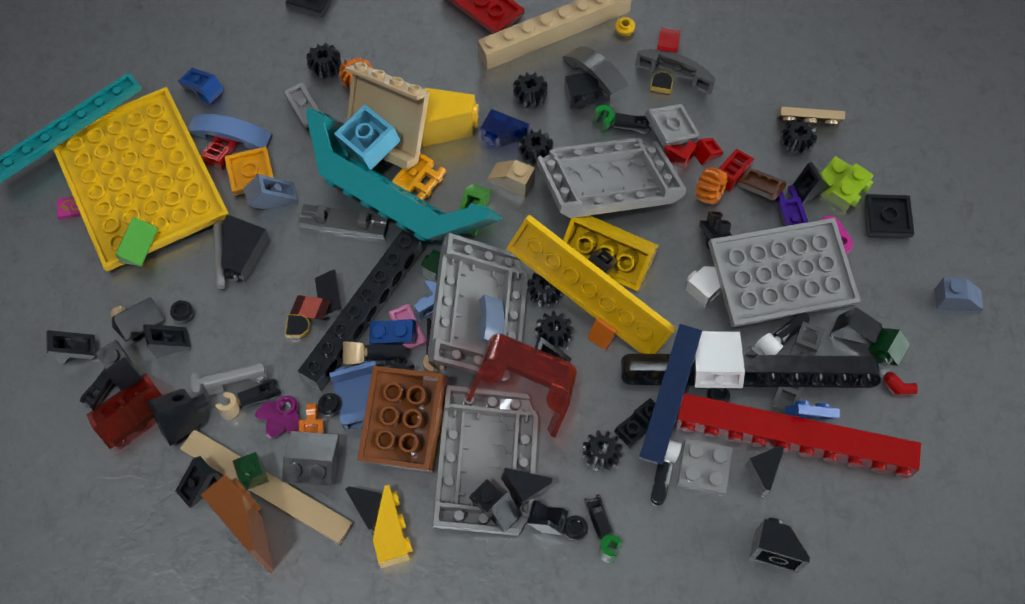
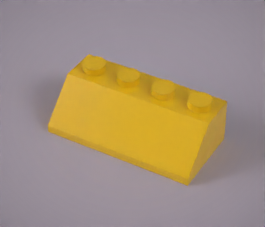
[563,216,659,291]

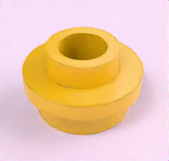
[615,17,635,37]

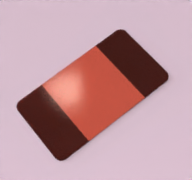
[290,295,331,320]

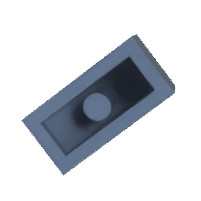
[244,174,298,210]
[935,277,983,312]

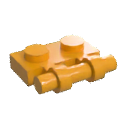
[392,153,447,200]

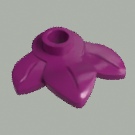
[255,396,301,438]

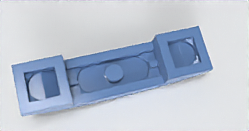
[187,114,272,150]

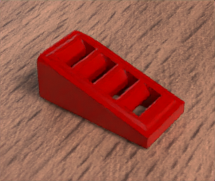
[201,136,239,170]
[718,149,754,192]

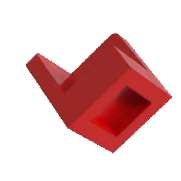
[663,140,697,171]

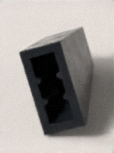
[221,214,270,283]

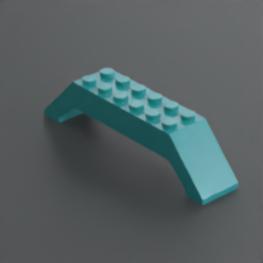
[306,107,503,242]

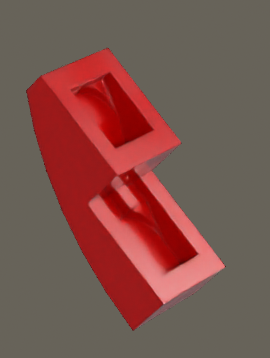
[657,27,680,53]

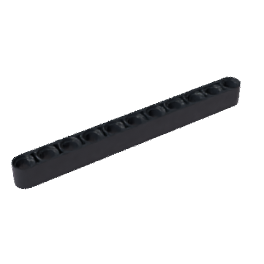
[621,353,882,388]

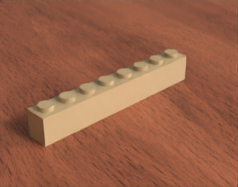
[478,0,631,70]

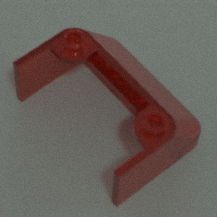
[465,333,577,438]

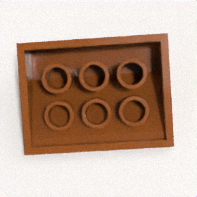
[357,366,448,473]
[201,474,274,573]

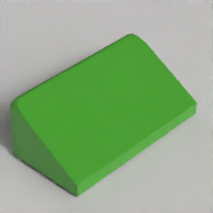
[116,217,158,267]

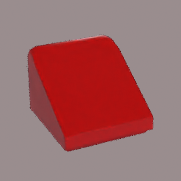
[695,138,724,164]

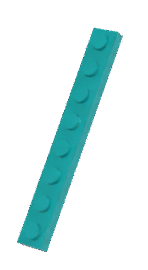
[0,72,142,183]

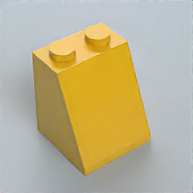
[421,88,479,147]

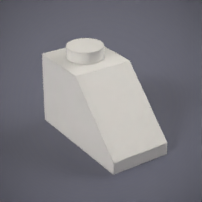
[686,266,722,307]

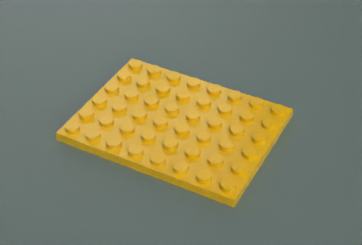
[53,86,229,272]

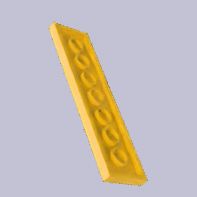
[506,214,676,354]

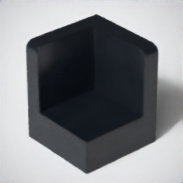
[527,500,569,535]

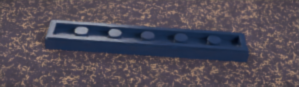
[639,324,703,466]

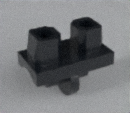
[699,211,732,250]

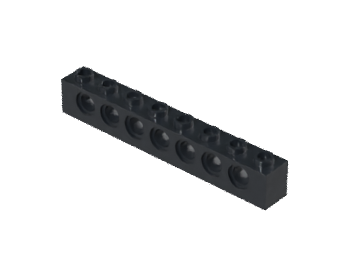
[297,229,423,392]

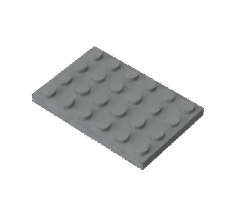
[708,218,861,328]

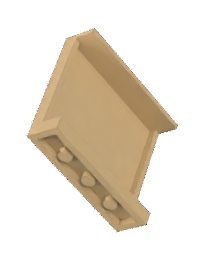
[345,62,430,169]

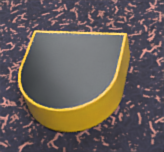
[650,71,673,94]
[285,314,310,339]

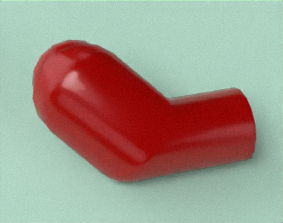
[883,372,918,395]

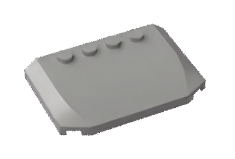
[537,138,686,218]
[428,233,528,381]
[432,385,538,536]

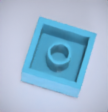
[334,104,401,170]

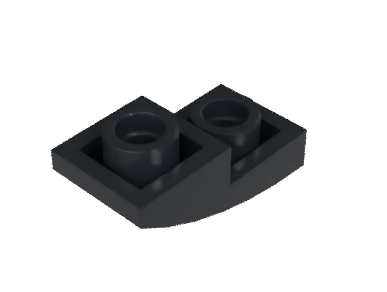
[614,398,655,448]

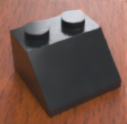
[282,431,340,485]
[749,518,810,573]

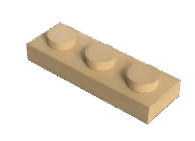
[777,107,845,125]

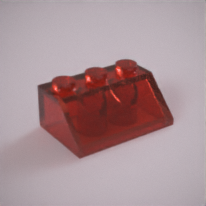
[87,373,163,449]

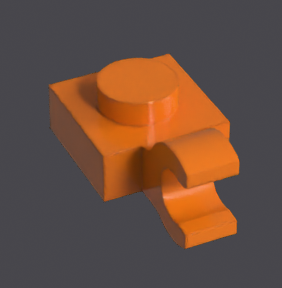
[299,403,324,433]

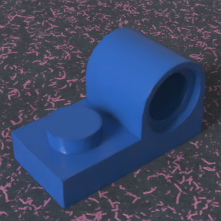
[178,68,224,105]

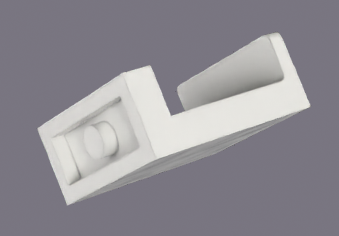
[694,331,745,388]

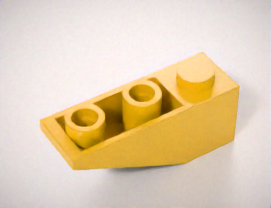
[372,485,412,569]

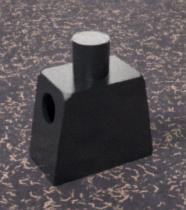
[147,389,210,446]

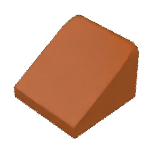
[588,318,616,350]

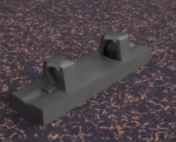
[298,204,389,239]

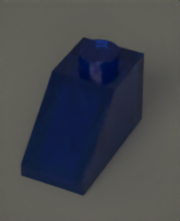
[480,109,529,147]

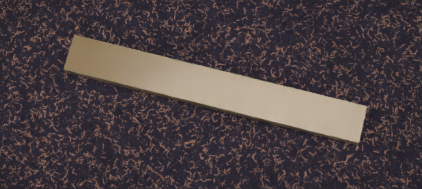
[180,430,353,545]

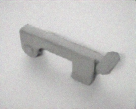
[190,363,267,396]

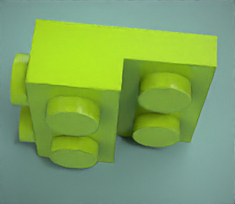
[819,156,874,212]

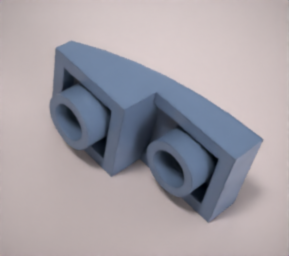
[477,294,504,347]

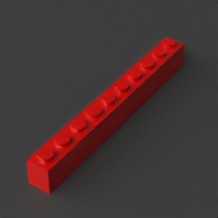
[675,393,922,478]

